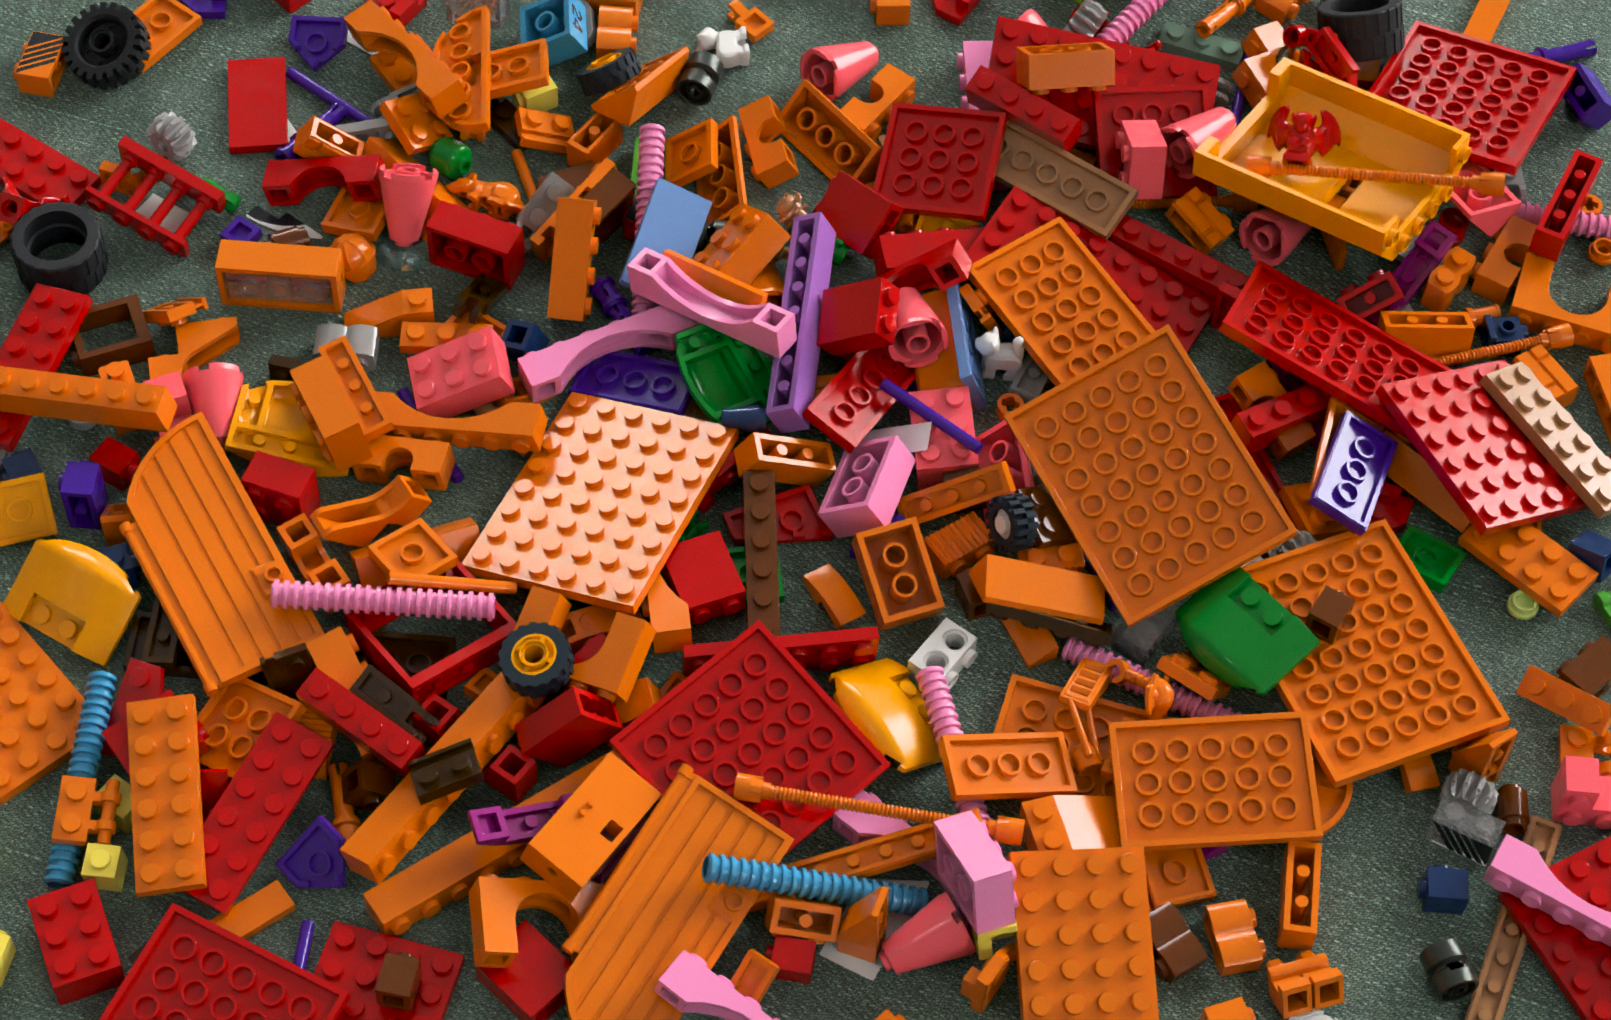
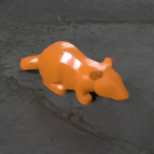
[446,172,525,220]

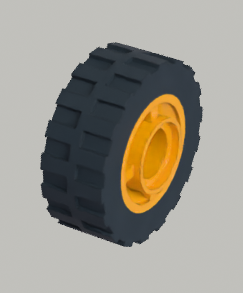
[575,47,642,96]
[498,622,575,699]

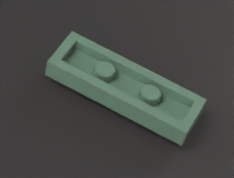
[1159,21,1244,71]

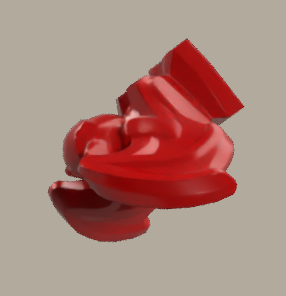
[1267,106,1341,166]
[0,175,70,225]

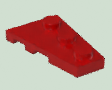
[722,483,833,545]
[100,658,165,758]

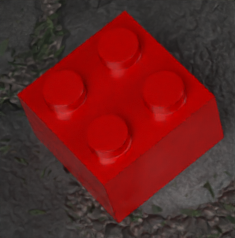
[241,450,321,525]

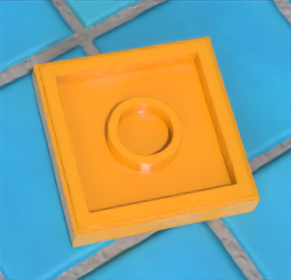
[0,472,59,547]

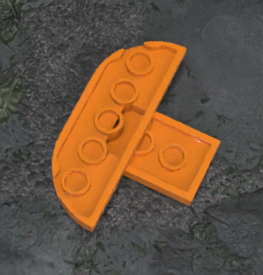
[433,5,549,134]

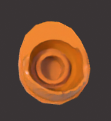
[329,233,377,283]

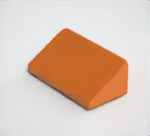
[1000,618,1059,669]

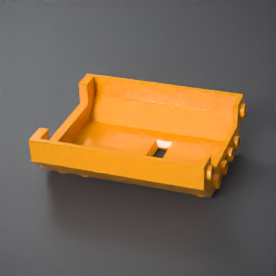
[1192,57,1471,261]

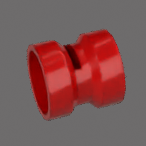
[1438,207,1469,248]

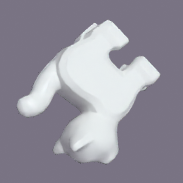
[696,26,750,68]
[975,326,1024,381]

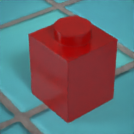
[89,436,141,492]
[765,935,816,984]

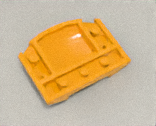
[225,380,350,477]
[3,539,142,667]
[828,658,941,773]

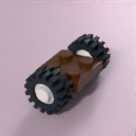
[985,485,1077,553]

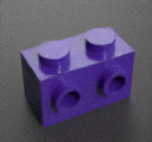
[1563,62,1611,130]
[58,460,109,530]

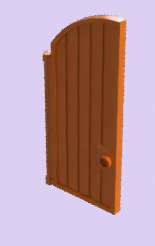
[119,411,325,697]
[561,763,794,1020]

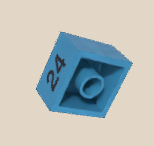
[520,0,588,67]

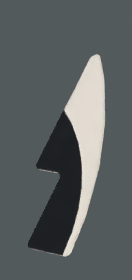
[246,206,323,239]

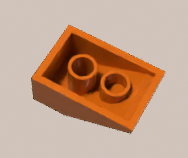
[1018,795,1120,851]

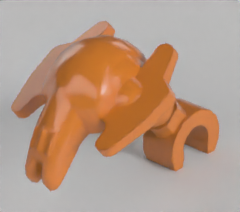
[1106,659,1174,720]

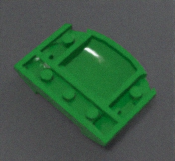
[675,324,773,436]
[1175,567,1321,696]

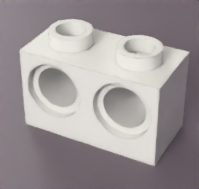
[907,617,978,689]

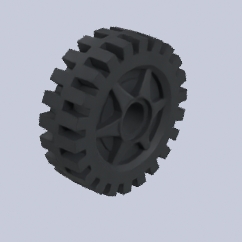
[62,2,151,90]

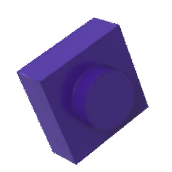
[219,215,263,242]

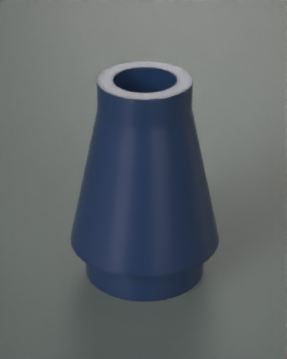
[721,404,767,434]

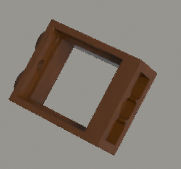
[582,167,637,248]
[70,294,156,377]

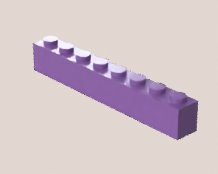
[766,212,836,434]

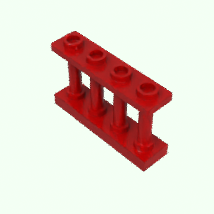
[84,135,226,258]

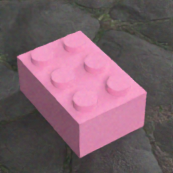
[818,435,916,538]
[934,810,1018,935]

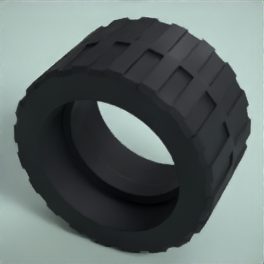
[1316,0,1405,62]
[9,202,108,294]

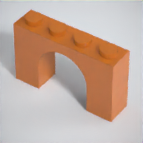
[1507,253,1611,354]
[513,586,656,703]
[468,874,604,968]

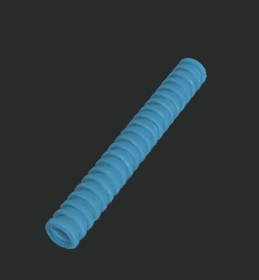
[43,670,118,890]
[702,852,929,916]

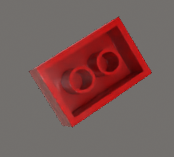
[426,200,525,291]
[27,878,125,1006]

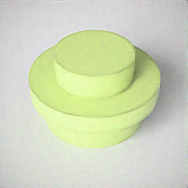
[1507,590,1539,620]

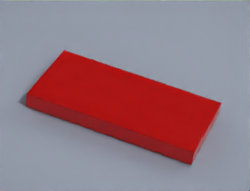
[228,57,288,154]

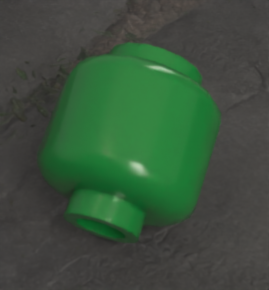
[429,136,472,179]

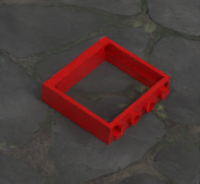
[347,560,517,704]

